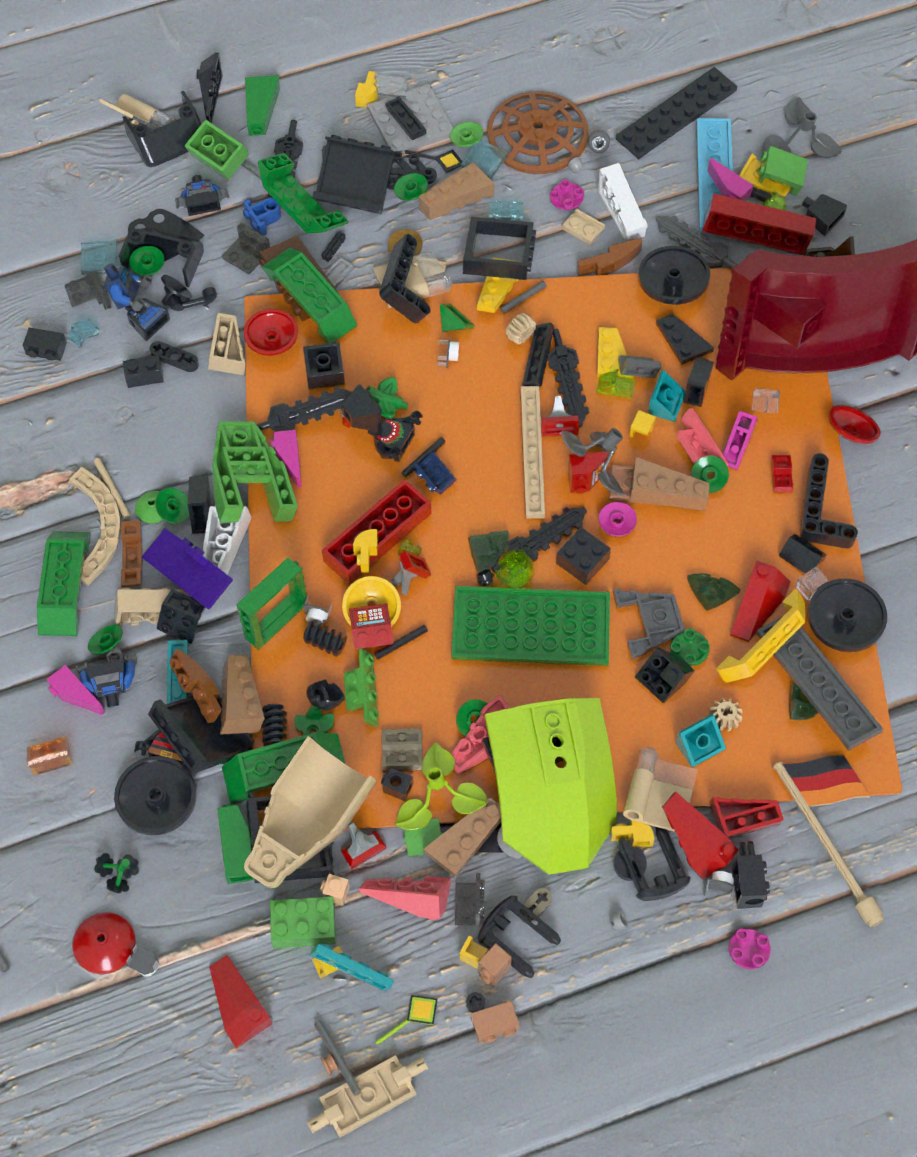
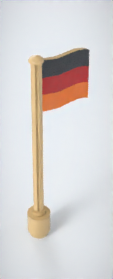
[772,755,885,928]

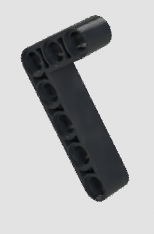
[379,234,431,323]
[800,453,858,548]

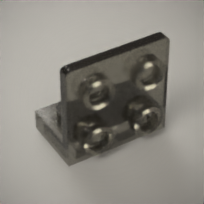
[222,222,270,274]
[64,272,112,310]
[455,873,485,926]

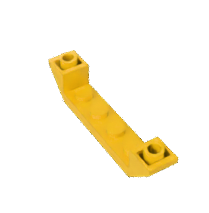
[716,589,805,683]

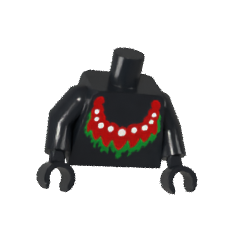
[368,410,423,462]

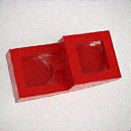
[772,455,794,493]

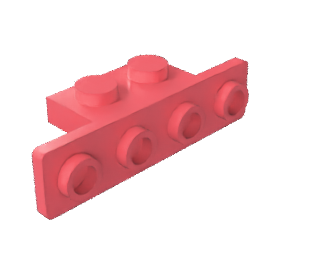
[676,408,729,467]

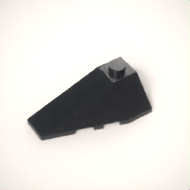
[196,52,223,123]

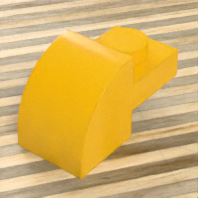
[355,71,379,107]
[353,529,378,573]
[610,820,654,848]

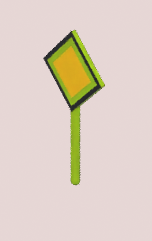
[375,995,438,1045]

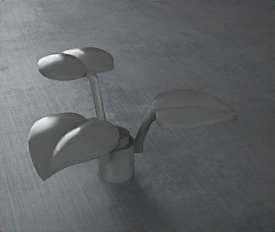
[762,97,842,158]
[561,428,625,495]

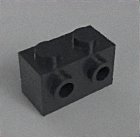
[23,327,67,361]
[123,355,164,388]

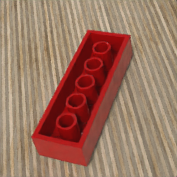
[702,193,816,255]
[322,479,432,585]

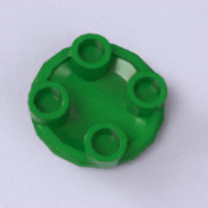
[670,628,710,666]

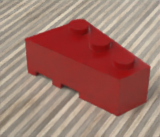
[709,797,784,838]

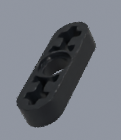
[150,341,199,372]

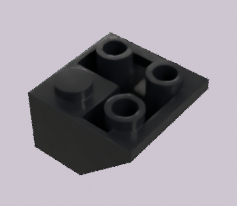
[342,384,382,432]
[635,647,695,703]

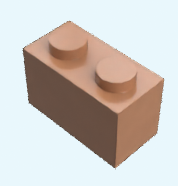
[478,943,512,987]
[471,1001,519,1044]

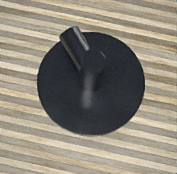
[161,275,192,306]

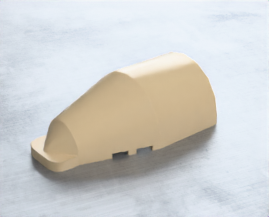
[244,736,377,888]

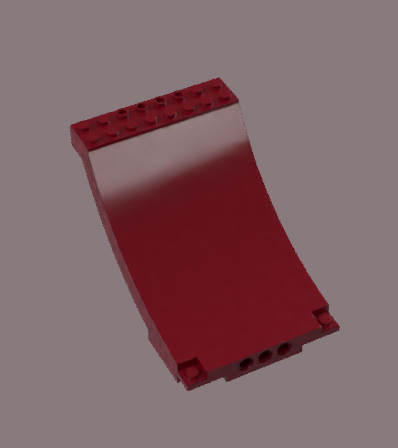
[715,239,917,380]

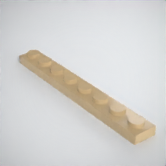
[521,386,545,519]

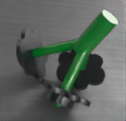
[94,853,139,894]

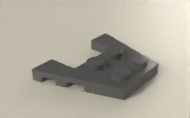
[613,589,684,660]

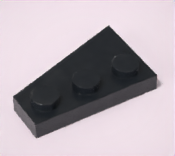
[656,314,714,365]

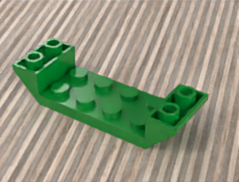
[258,153,349,234]
[262,248,357,344]
[37,531,91,636]
[222,732,346,804]

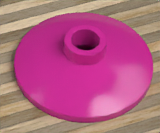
[599,502,637,536]

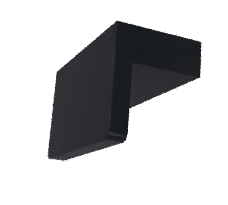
[779,534,827,576]

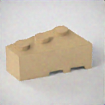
[208,313,245,375]

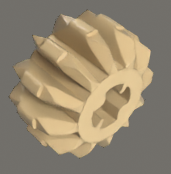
[506,313,536,344]
[709,697,743,732]

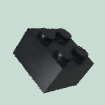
[303,342,345,389]
[556,527,611,585]

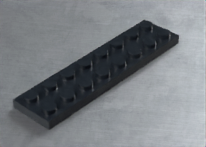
[616,67,737,160]

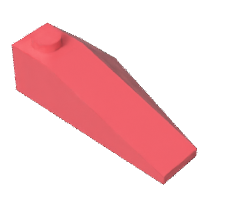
[451,695,511,775]
[359,876,451,920]

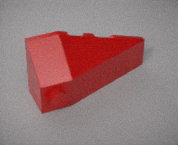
[730,560,791,642]
[662,792,739,879]
[209,955,272,1049]

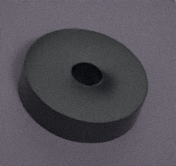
[613,847,647,881]

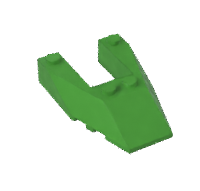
[212,421,298,523]

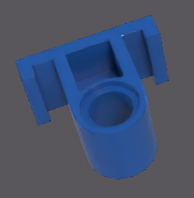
[242,198,281,236]

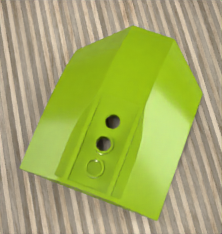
[484,698,617,875]

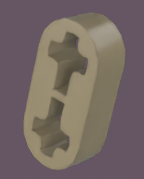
[520,888,552,923]

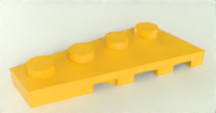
[477,257,521,313]

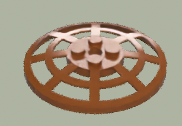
[487,91,589,174]

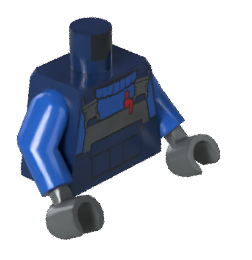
[104,263,152,311]

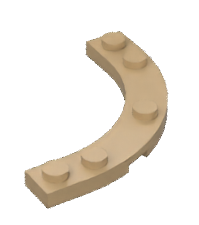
[69,467,121,586]

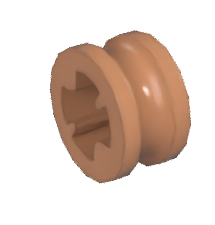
[320,1053,339,1075]

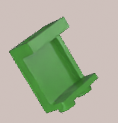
[758,146,808,196]

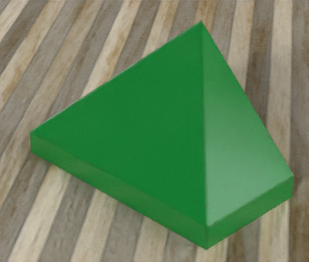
[440,304,475,332]

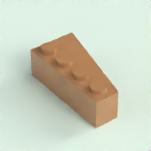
[419,162,495,220]
[630,457,709,511]
[220,655,265,734]
[423,797,501,879]

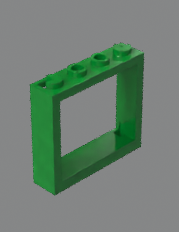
[236,557,308,650]

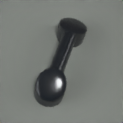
[167,287,217,311]

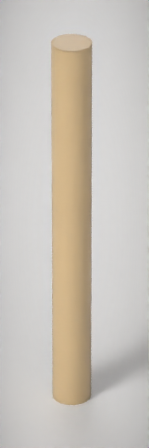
[94,458,131,520]

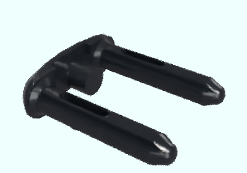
[618,827,691,901]
[478,895,561,978]

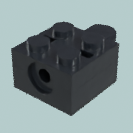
[732,841,770,909]

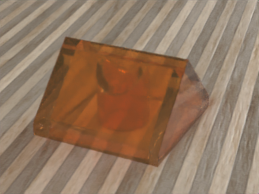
[27,736,73,776]

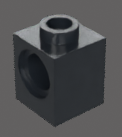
[381,768,413,801]

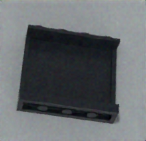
[312,135,395,214]
[148,696,255,774]

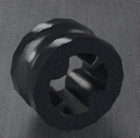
[466,992,485,1013]

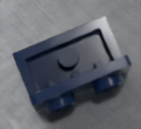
[413,452,457,495]

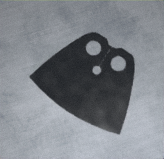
[128,209,205,264]

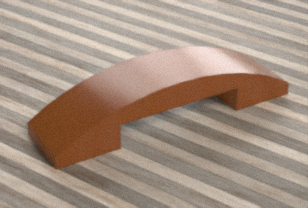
[121,520,143,587]

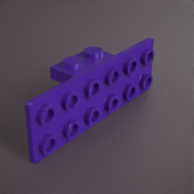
[142,528,233,610]

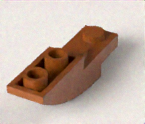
[576,238,643,276]
[169,649,222,723]

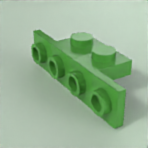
[344,648,379,727]

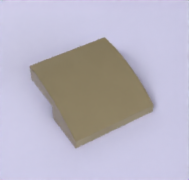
[382,729,423,771]

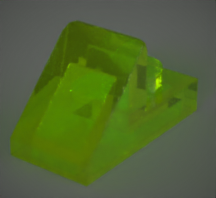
[596,369,636,399]

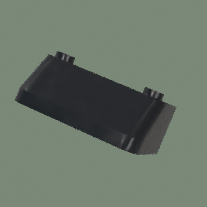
[122,91,201,167]
[119,228,204,288]

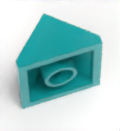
[648,370,686,422]
[676,714,726,767]

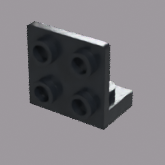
[157,589,206,644]

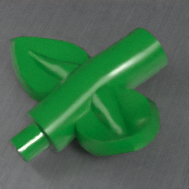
[366,377,408,418]

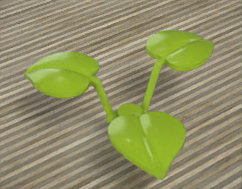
[395,743,487,830]

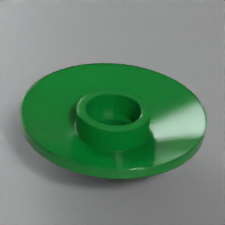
[394,173,428,201]
[129,246,165,276]
[691,456,729,493]
[155,488,189,524]
[88,625,123,655]
[456,699,488,737]

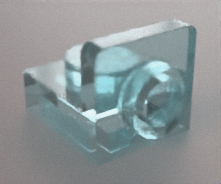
[69,319,100,348]

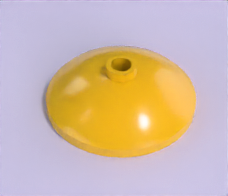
[342,576,401,627]

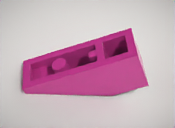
[707,158,753,201]
[723,411,758,470]
[271,430,302,487]
[46,665,105,715]

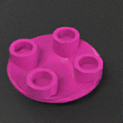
[550,180,584,210]
[728,929,771,969]

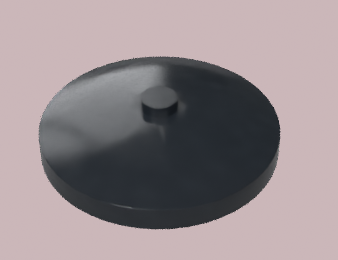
[638,246,710,305]
[808,579,887,652]
[114,756,197,835]

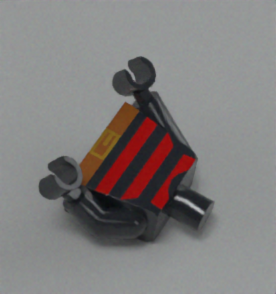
[134,730,187,768]

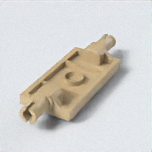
[306,1055,428,1138]

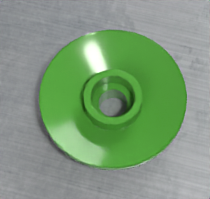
[450,122,484,147]
[135,491,172,524]

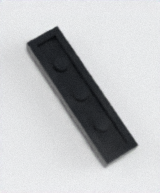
[523,322,554,387]

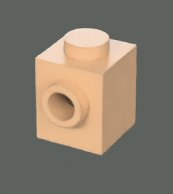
[320,874,350,906]

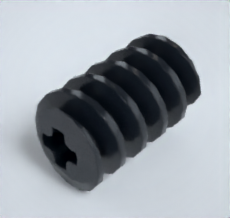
[303,620,347,657]
[262,704,287,746]

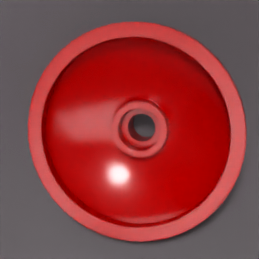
[244,309,298,356]
[828,405,881,444]
[72,912,136,975]

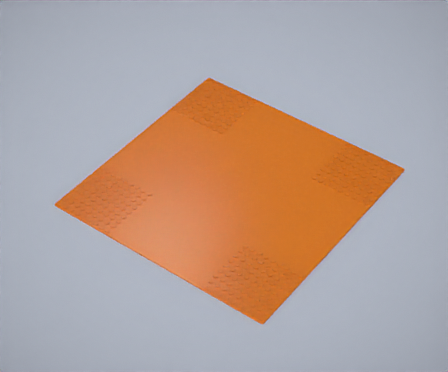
[244,268,902,830]

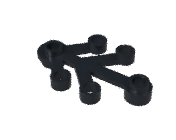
[388,151,437,190]

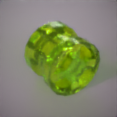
[398,539,422,556]

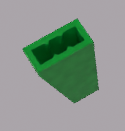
[245,75,280,136]
[217,804,254,884]

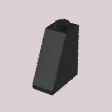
[684,357,714,407]
[187,476,211,534]

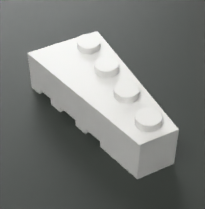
[598,163,647,242]
[203,506,252,575]

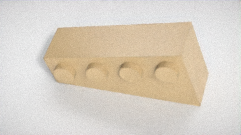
[114,588,191,627]

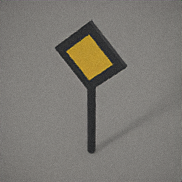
[405,149,464,173]

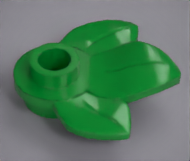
[294,706,334,735]

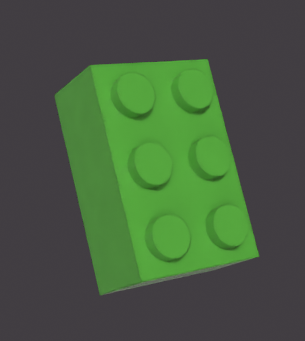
[185,119,249,181]
[270,896,336,948]

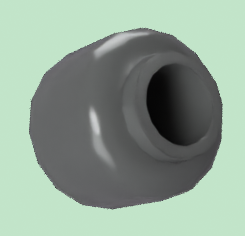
[588,130,610,154]

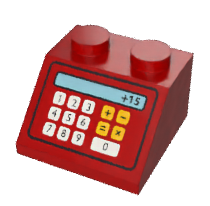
[568,452,608,494]
[349,603,394,649]

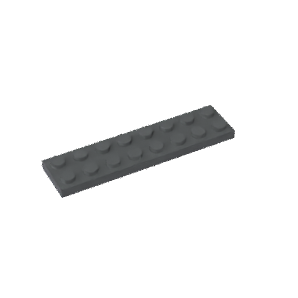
[757,617,883,751]

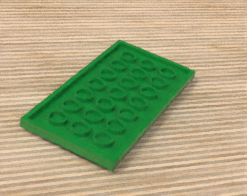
[451,586,610,666]

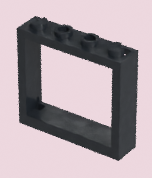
[463,217,536,280]
[246,796,333,883]

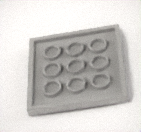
[367,83,455,154]

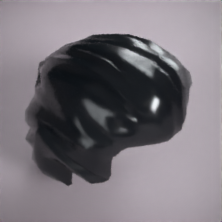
[306,679,345,710]

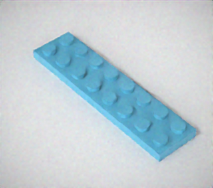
[696,118,733,232]

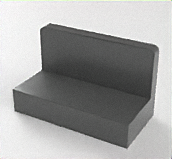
[618,355,661,378]

